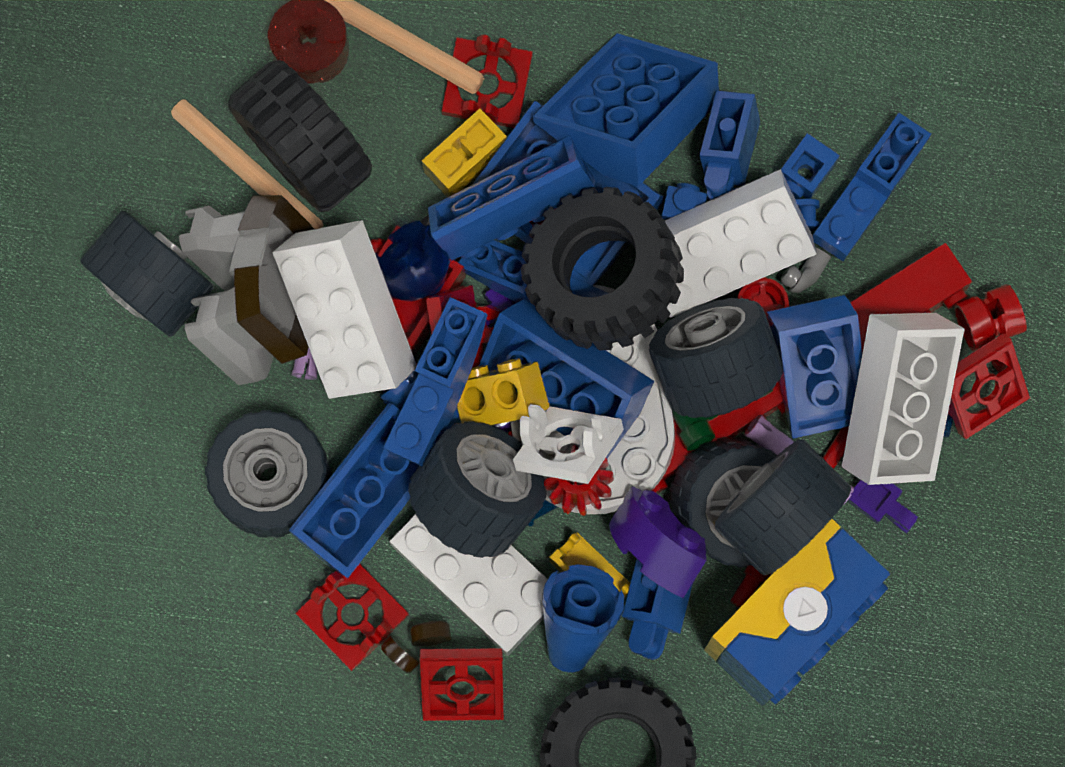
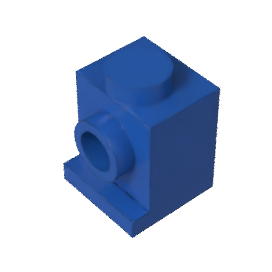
[781,133,840,199]
[662,183,707,221]

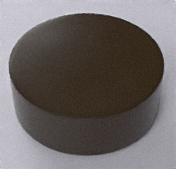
[410,621,452,646]
[381,635,420,673]

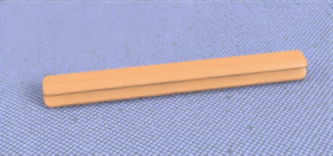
[315,0,484,94]
[171,99,324,229]

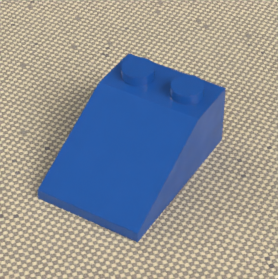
[767,295,862,439]

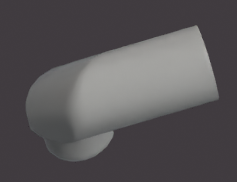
[781,247,831,293]

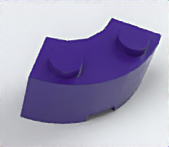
[609,486,707,598]

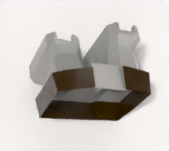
[179,195,314,385]

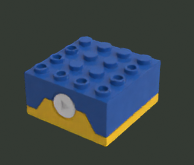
[704,519,890,706]

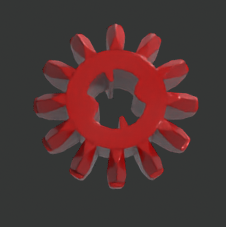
[544,445,614,516]

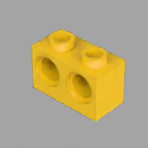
[422,109,507,197]
[457,358,549,425]

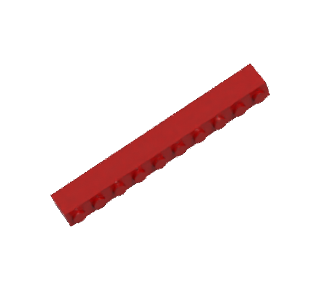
[652,243,972,494]

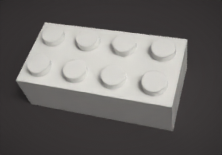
[665,169,817,318]
[272,220,417,399]
[842,313,964,485]
[389,514,548,656]

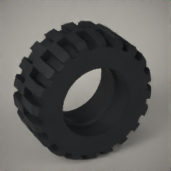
[228,60,372,212]
[521,187,684,350]
[540,678,697,767]

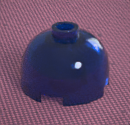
[375,221,450,302]

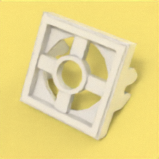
[513,404,624,484]

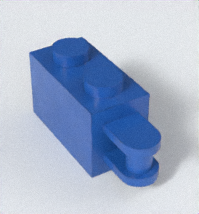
[700,91,760,201]
[622,559,693,660]

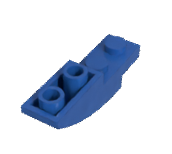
[813,113,931,262]
[459,240,609,304]
[383,297,488,466]

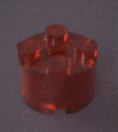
[267,0,349,83]

